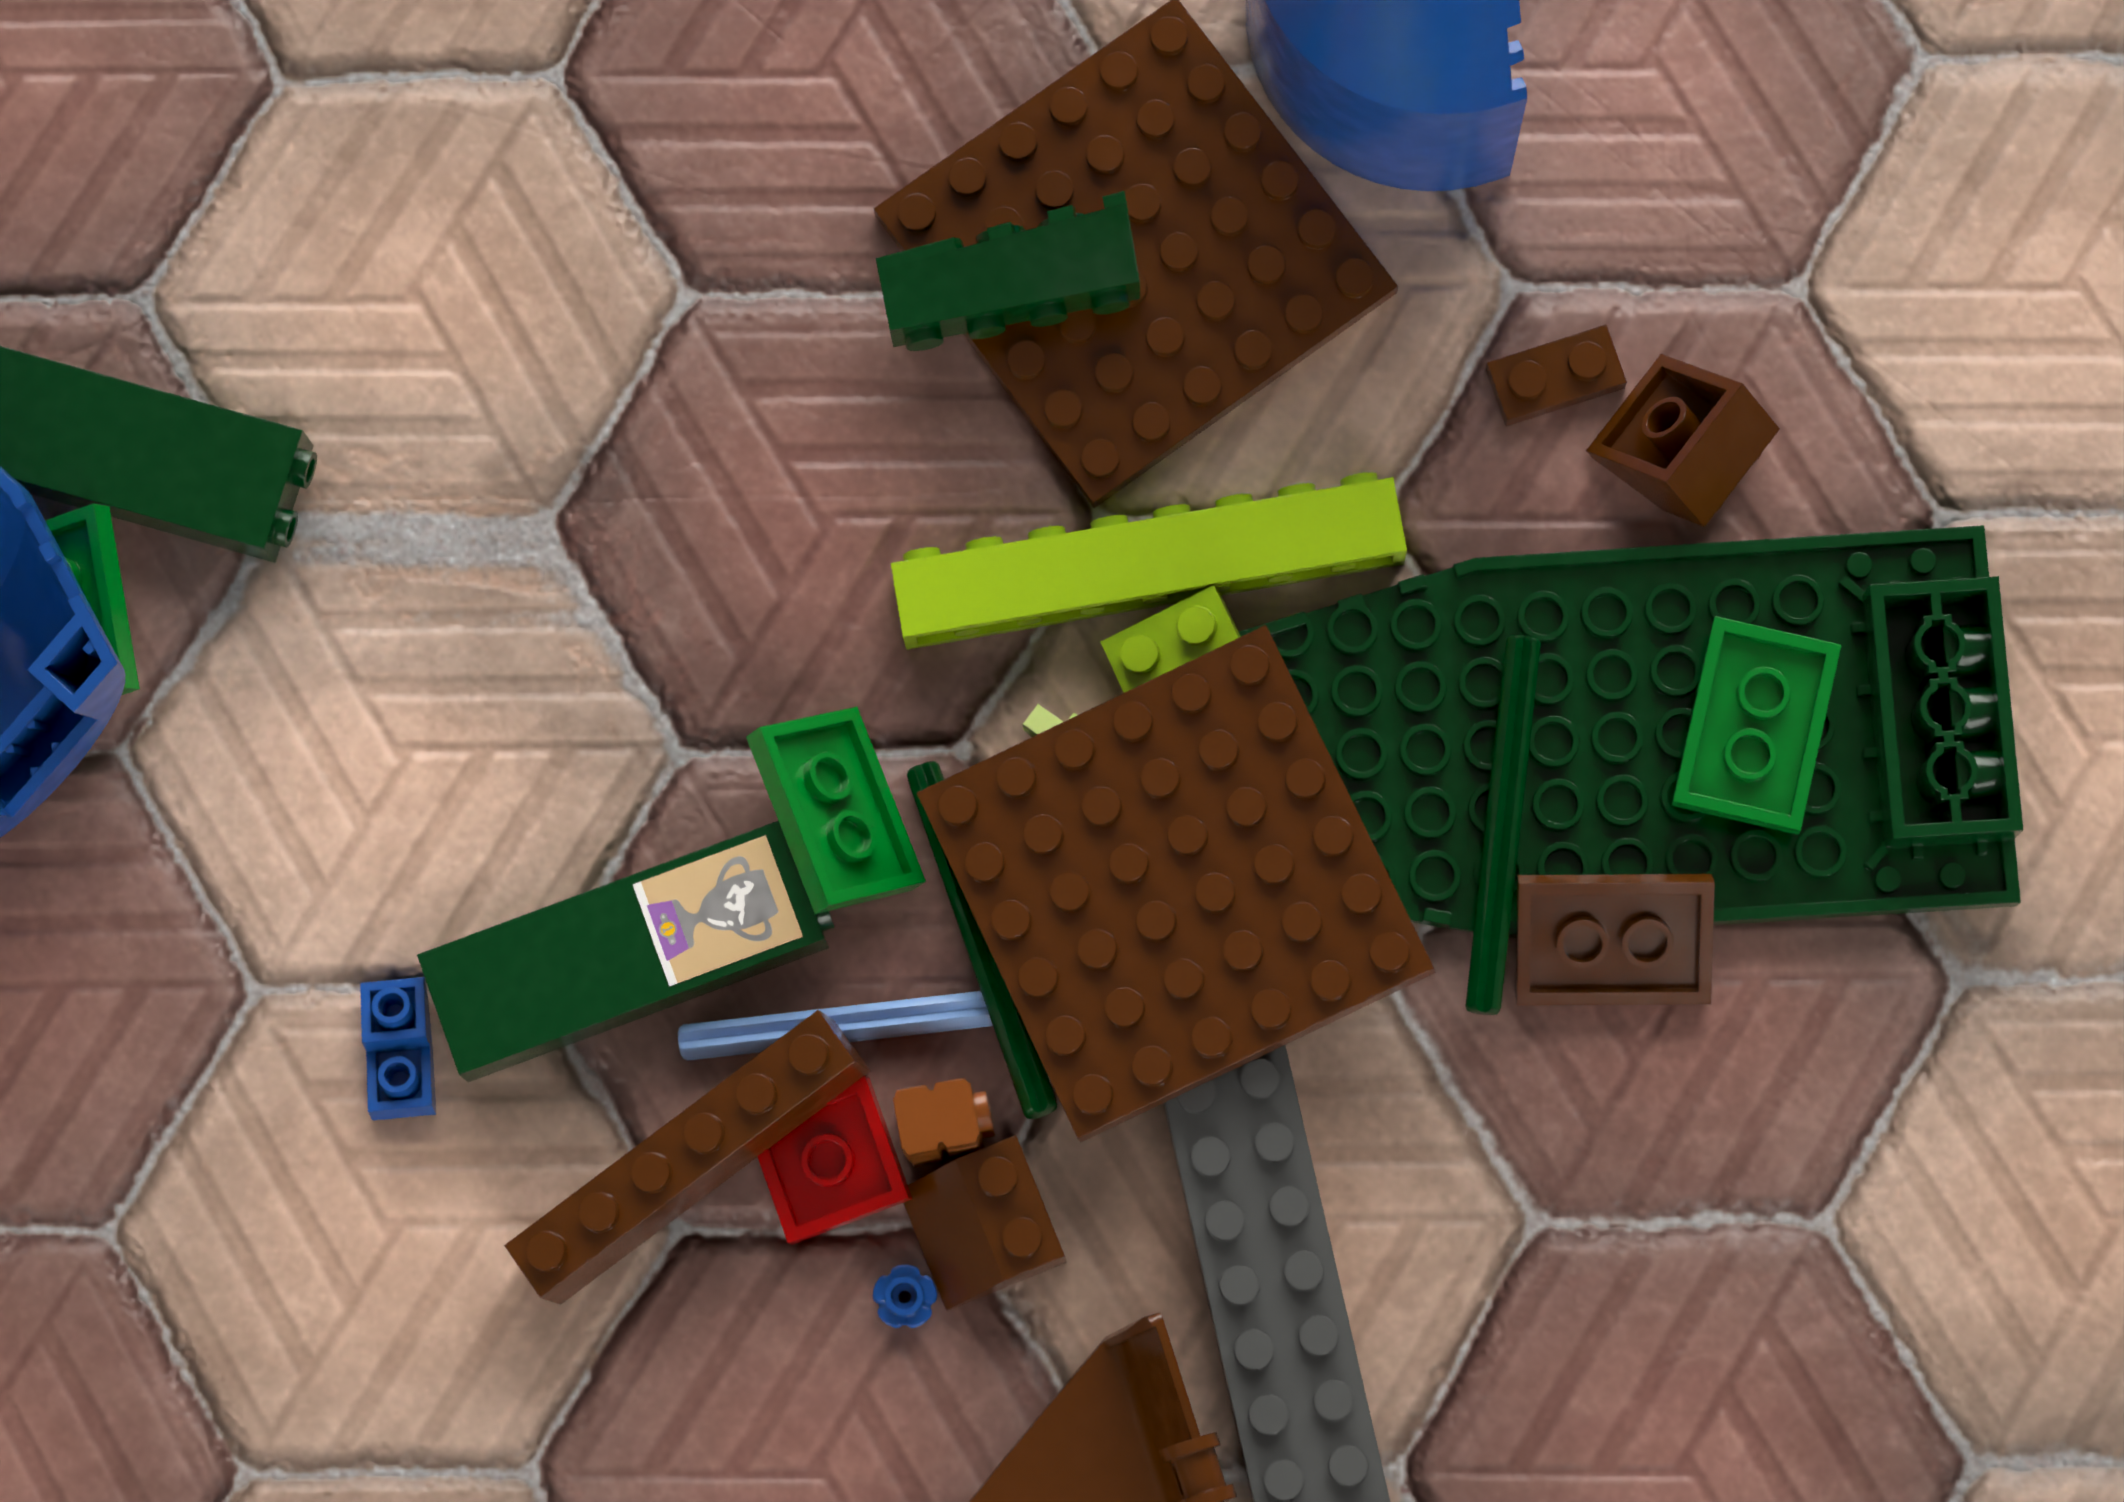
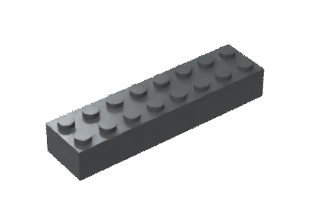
[1163,1045,1390,1502]

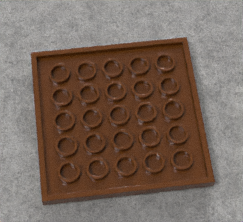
[873,0,1398,508]
[917,625,1436,1142]

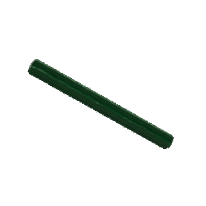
[1465,635,1541,1015]
[907,761,1057,1119]

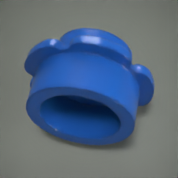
[873,1264,937,1328]

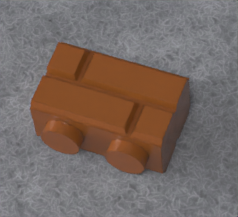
[893,1078,995,1168]

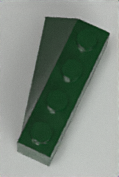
[876,191,1140,351]

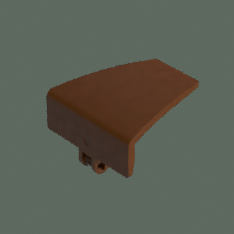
[969,1313,1237,1502]

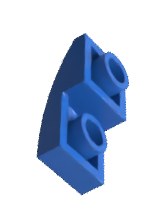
[360,977,436,1121]

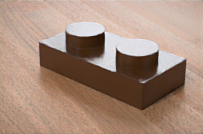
[1486,324,1627,427]

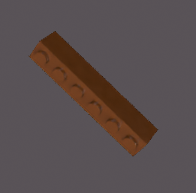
[504,1010,871,1305]

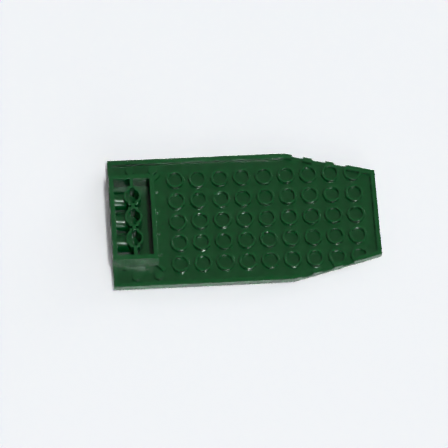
[1239,525,2023,938]

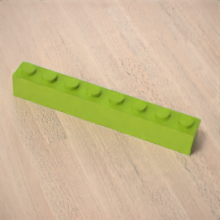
[891,472,1407,650]

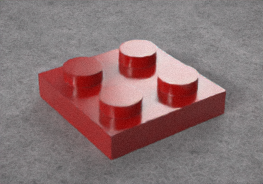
[757,1076,913,1244]

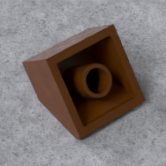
[1586,354,1780,527]
[903,1135,1067,1311]

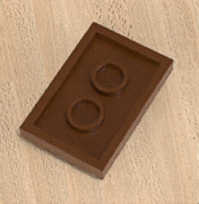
[1515,874,1715,1006]

